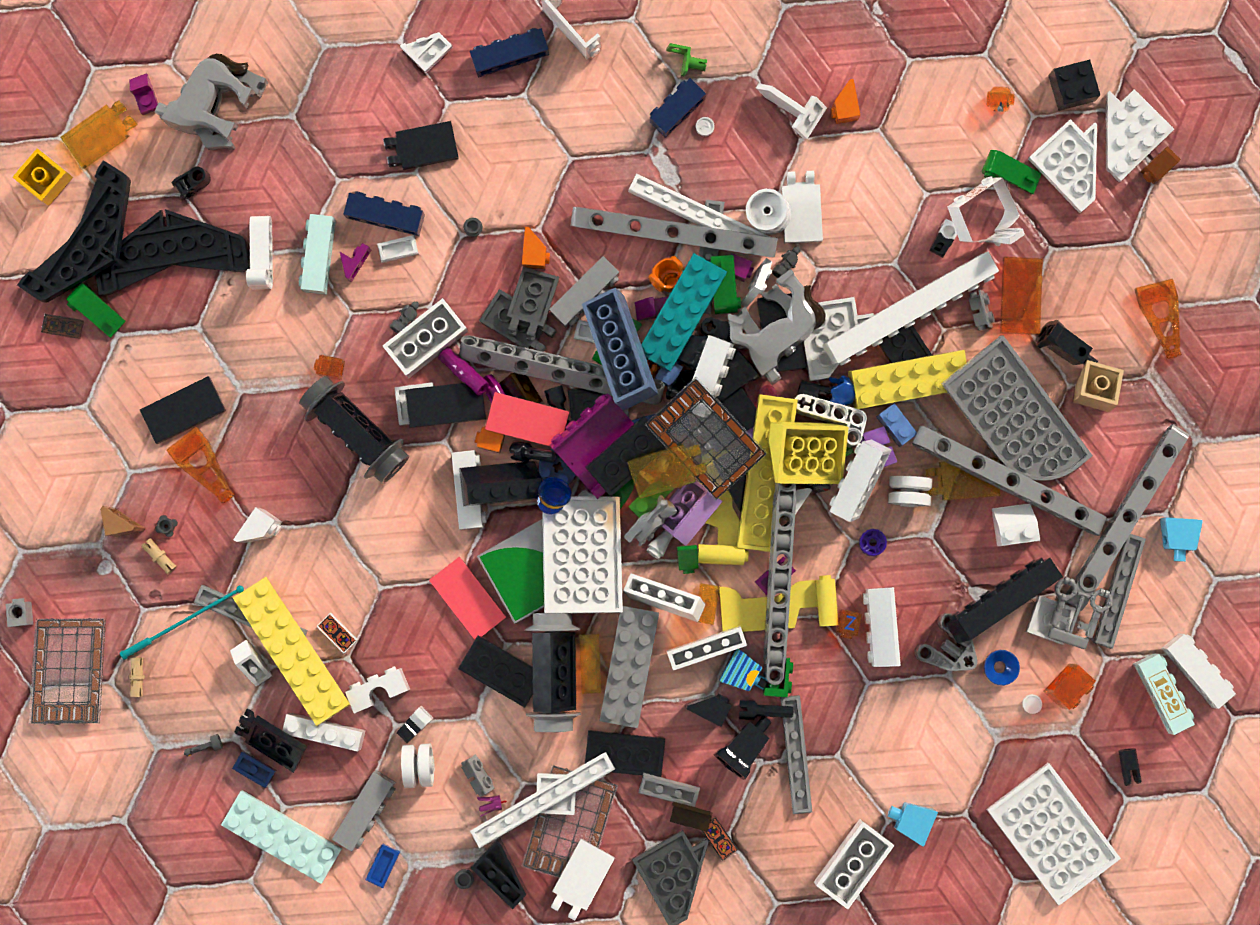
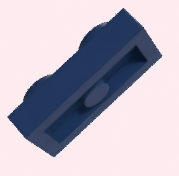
[232,751,277,788]

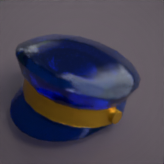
[537,477,572,514]

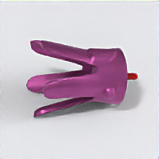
[477,795,507,817]

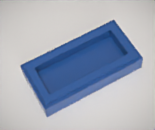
[366,844,400,888]

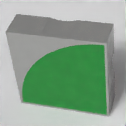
[477,519,544,624]

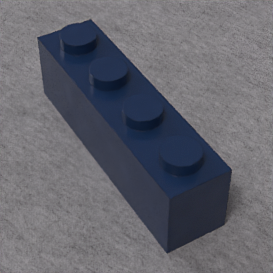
[470,28,549,78]
[343,191,425,236]

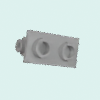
[968,290,995,331]
[461,754,494,797]

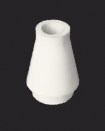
[646,530,673,559]

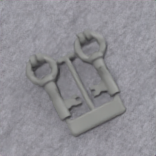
[1048,576,1113,649]

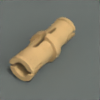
[141,538,177,575]
[129,658,145,697]

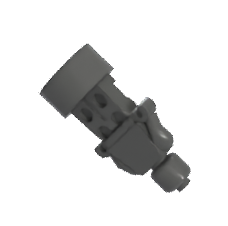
[772,247,800,278]
[389,301,419,334]
[184,734,223,757]

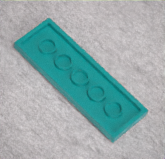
[641,253,727,372]

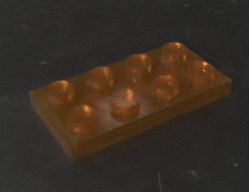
[1000,257,1043,335]

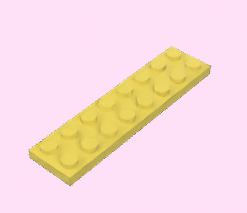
[736,394,798,552]
[233,577,350,726]

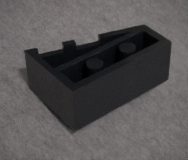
[471,837,528,909]

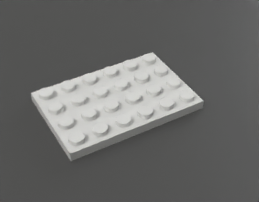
[542,496,623,613]
[986,763,1121,905]

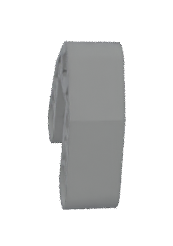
[914,613,977,671]

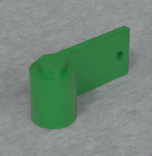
[982,150,1042,194]
[711,255,741,315]
[66,282,126,338]

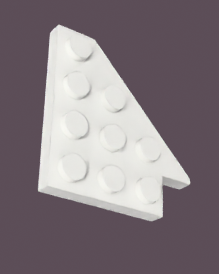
[1106,89,1174,182]
[1028,119,1097,213]
[803,297,874,381]

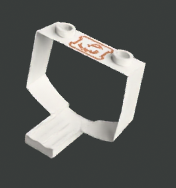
[947,177,1025,246]

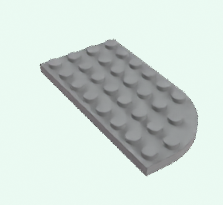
[941,335,1093,481]

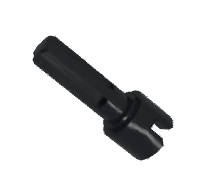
[544,385,569,430]
[509,441,557,462]
[739,700,794,720]

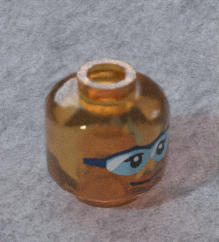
[987,87,1015,112]

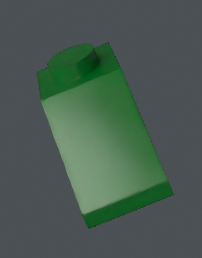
[676,545,698,574]

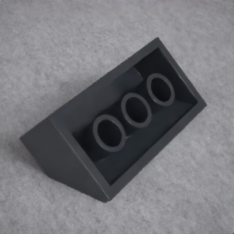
[459,461,544,507]

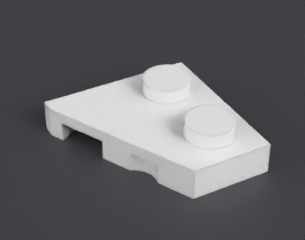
[400,32,453,73]
[741,258,772,308]

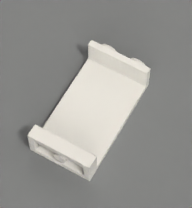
[541,0,601,60]

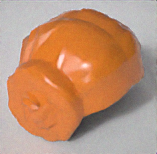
[648,256,685,293]

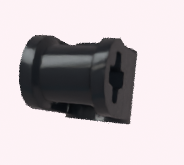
[171,166,211,200]
[700,317,732,343]
[666,370,695,400]

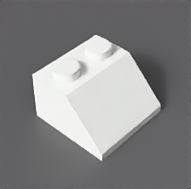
[992,504,1040,546]
[233,507,282,543]

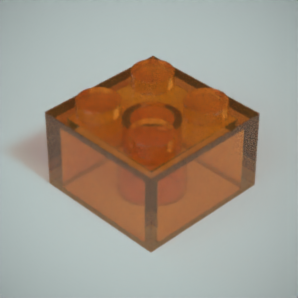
[1043,663,1096,710]

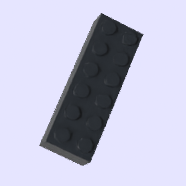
[945,557,1063,643]

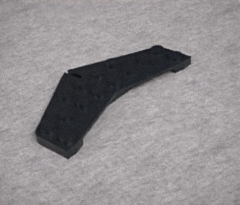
[17,160,131,303]
[96,209,250,296]

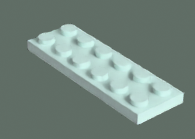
[221,790,342,884]

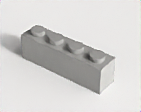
[549,256,620,328]
[332,770,396,852]

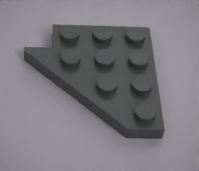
[632,830,708,925]

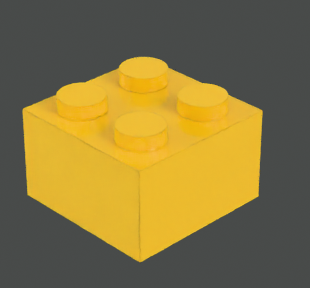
[12,148,73,206]

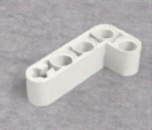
[246,216,273,290]
[794,394,867,448]

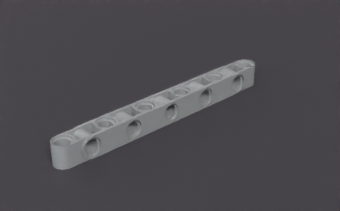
[570,207,778,257]
[459,335,664,405]
[1066,424,1189,611]
[912,426,1107,536]
[763,483,796,685]

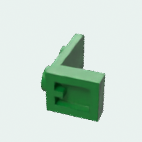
[763,658,793,697]

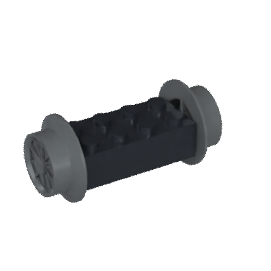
[299,376,409,484]

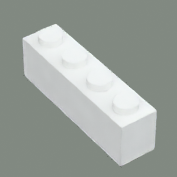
[451,450,487,530]
[623,573,705,622]
[667,626,747,671]
[1161,633,1236,709]
[282,713,366,751]

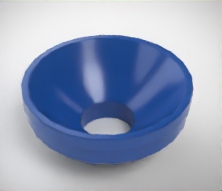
[984,650,1020,685]

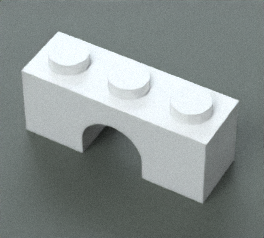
[345,667,410,713]

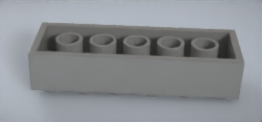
[600,606,659,728]

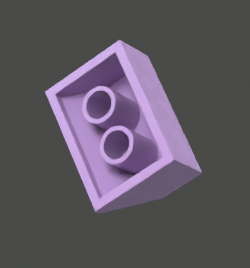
[662,475,723,546]

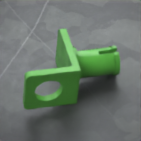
[666,43,707,77]

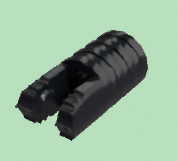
[797,380,832,401]
[1118,748,1142,786]

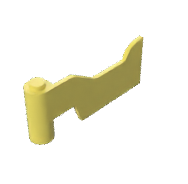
[698,449,749,565]
[719,575,839,632]

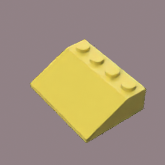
[769,422,849,484]

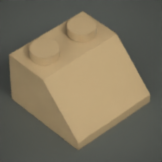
[1073,360,1124,412]

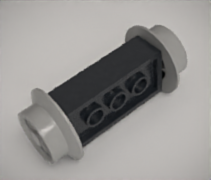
[525,613,581,732]

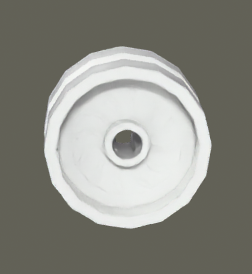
[745,188,791,235]
[888,476,932,507]
[401,743,435,788]

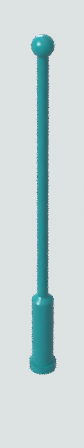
[120,585,244,660]

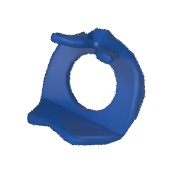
[829,375,855,406]

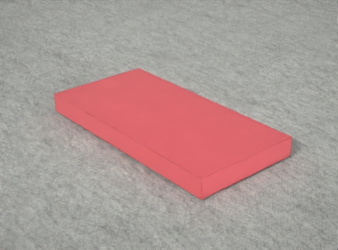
[485,392,569,446]
[429,557,507,640]

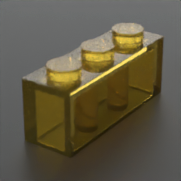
[579,634,602,694]

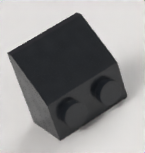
[685,694,732,727]

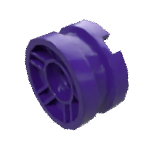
[859,529,887,556]

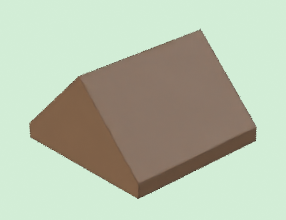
[100,506,146,537]

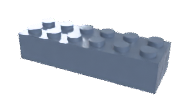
[582,287,658,410]

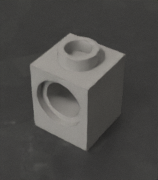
[6,598,34,627]

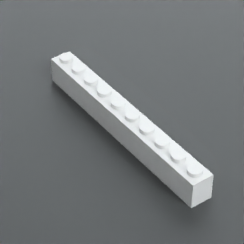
[822,251,999,366]

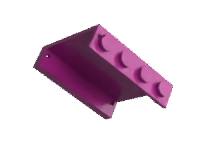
[549,393,634,499]

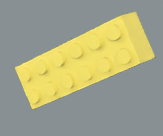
[848,350,967,409]

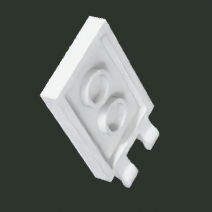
[782,171,823,244]
[551,839,615,921]

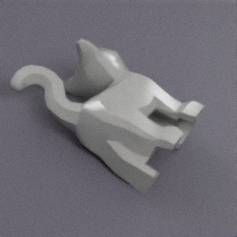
[624,495,677,546]

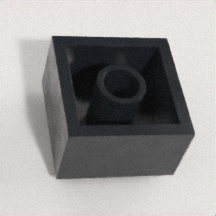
[1048,59,1100,111]

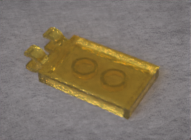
[60,100,138,169]
[627,444,707,499]
[925,458,1001,500]

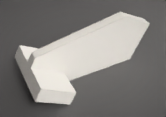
[756,84,827,139]

